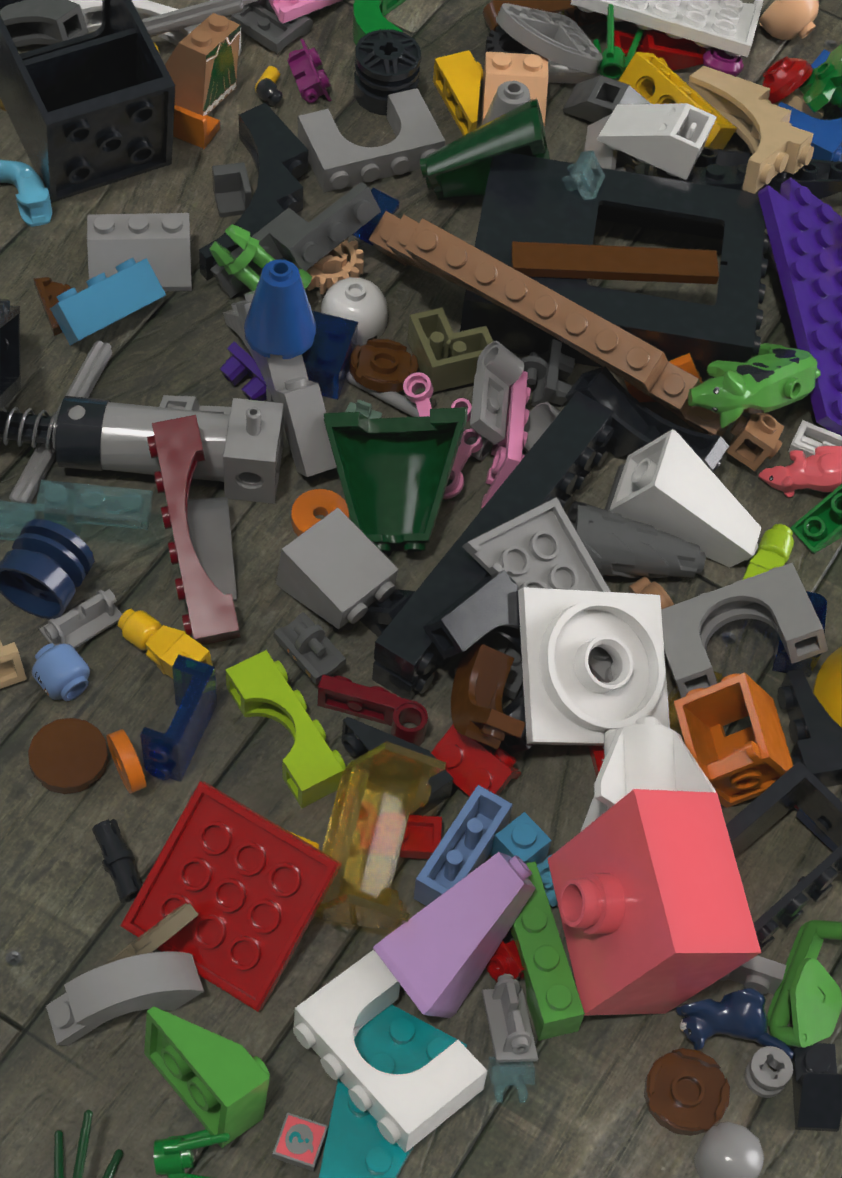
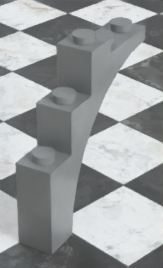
[223,291,337,477]

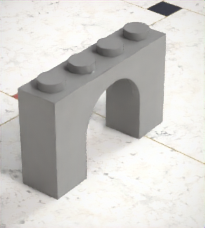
[298,88,445,193]
[661,562,828,698]

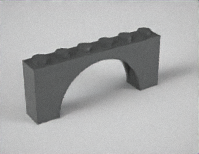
[0,0,89,47]

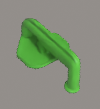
[767,920,842,1048]

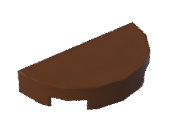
[34,277,71,336]

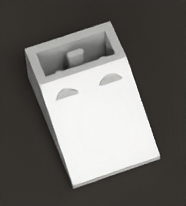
[597,103,717,180]

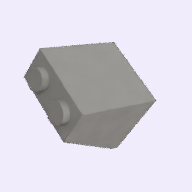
[276,508,399,629]

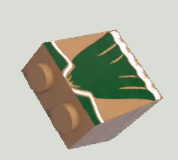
[165,13,241,116]

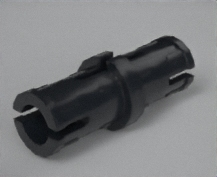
[92,819,142,903]

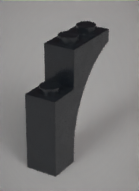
[565,366,729,472]

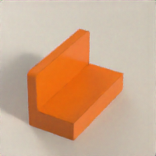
[173,105,220,149]

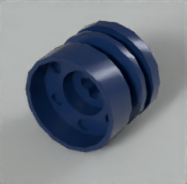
[0,519,95,619]

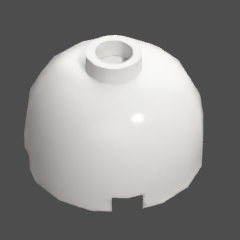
[321,277,388,346]

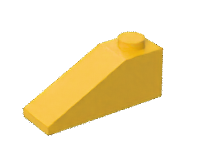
[433,50,483,136]

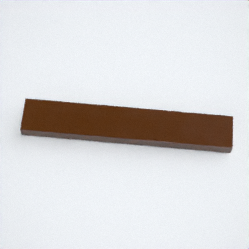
[511,241,719,284]

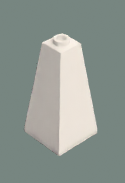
[609,429,761,568]

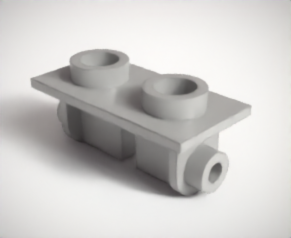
[39,589,122,648]
[482,974,538,1062]

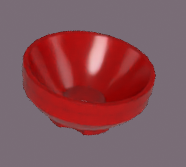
[762,56,813,104]

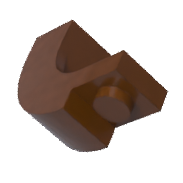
[451,643,526,749]

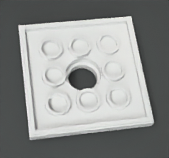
[518,587,670,746]

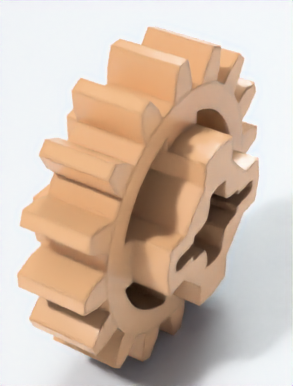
[307,238,364,294]

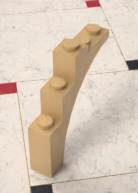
[688,66,814,194]

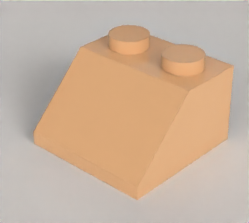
[482,52,548,127]

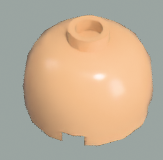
[759,0,819,41]

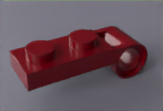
[317,674,428,746]

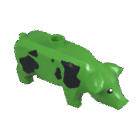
[688,343,821,429]

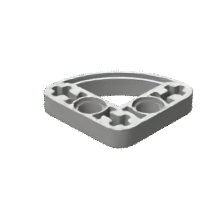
[496,3,603,74]

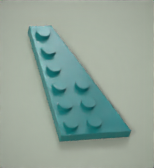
[319,1004,467,1178]

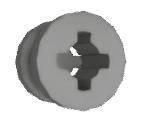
[745,1046,793,1098]

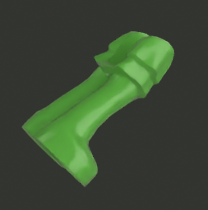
[209,224,312,291]

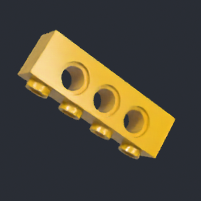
[618,52,737,149]

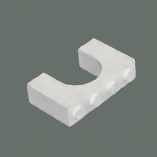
[293,950,487,1153]

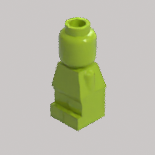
[743,524,794,580]

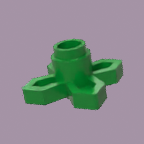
[799,44,842,113]

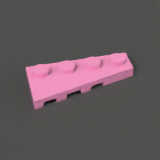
[481,371,531,508]

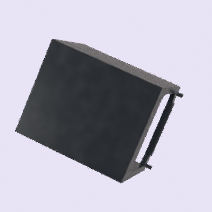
[0,0,175,203]

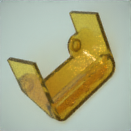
[314,741,446,930]

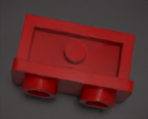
[431,724,521,796]

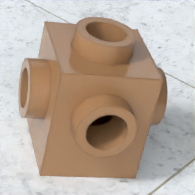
[726,413,784,471]

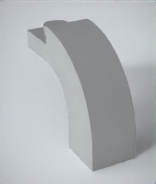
[46,951,204,1046]

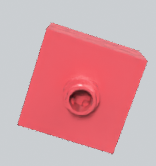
[547,789,761,1016]

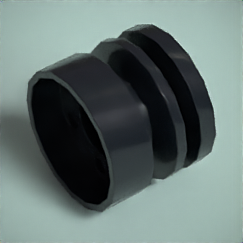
[354,29,421,115]

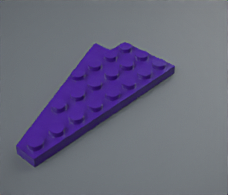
[758,177,842,436]

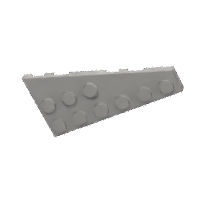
[462,497,669,694]

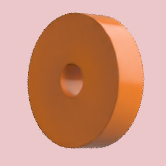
[291,489,349,536]
[106,729,146,794]

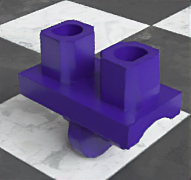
[220,341,267,401]

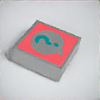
[273,1112,328,1172]

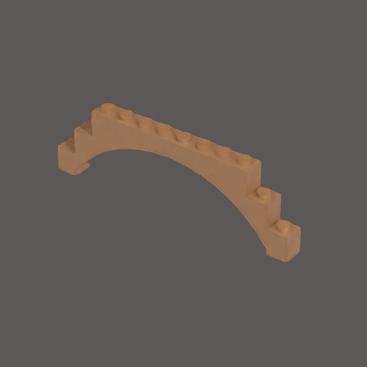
[369,211,730,436]

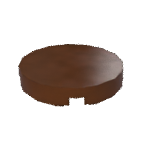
[349,339,419,392]
[28,718,108,794]
[644,1048,730,1136]

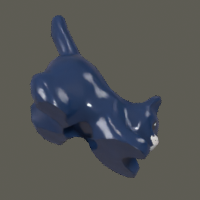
[676,988,794,1059]

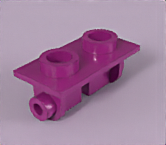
[288,38,331,103]

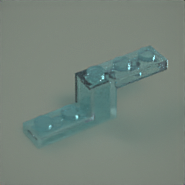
[0,480,153,541]

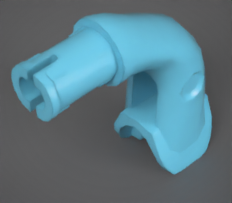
[0,160,52,227]

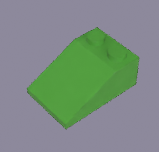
[144,1006,270,1148]

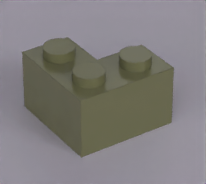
[407,308,493,392]

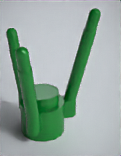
[593,4,644,80]
[154,1124,256,1178]

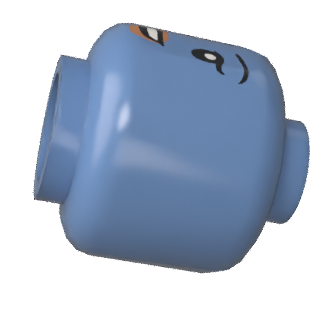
[32,643,90,701]

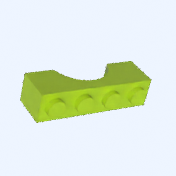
[226,650,346,808]

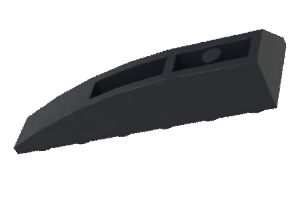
[657,147,842,199]

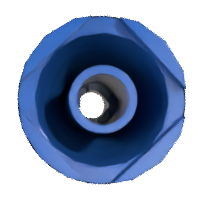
[244,259,316,359]

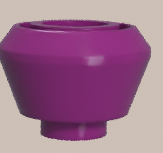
[703,47,744,77]

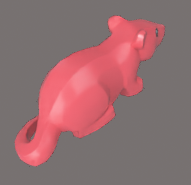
[758,446,842,498]

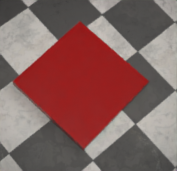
[120,781,342,1012]

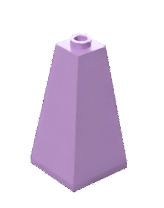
[373,852,536,1018]

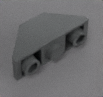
[563,75,651,123]

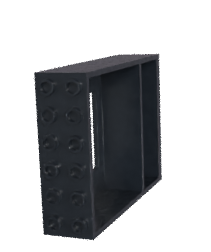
[460,152,770,382]

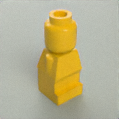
[118,609,213,693]

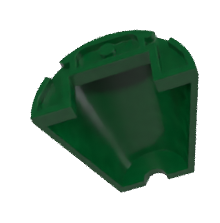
[420,98,550,200]
[324,407,468,553]

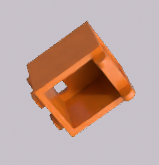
[674,672,793,808]

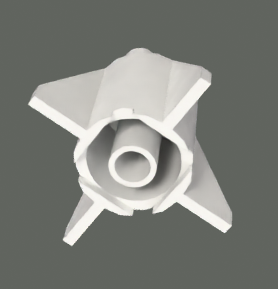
[580,716,716,832]

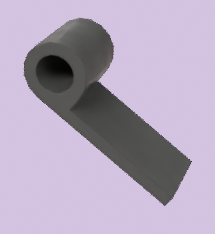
[188,497,237,601]

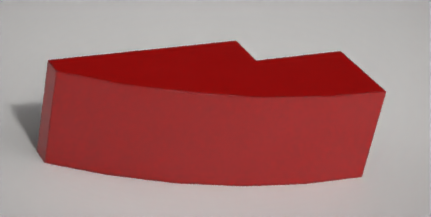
[606,29,706,71]

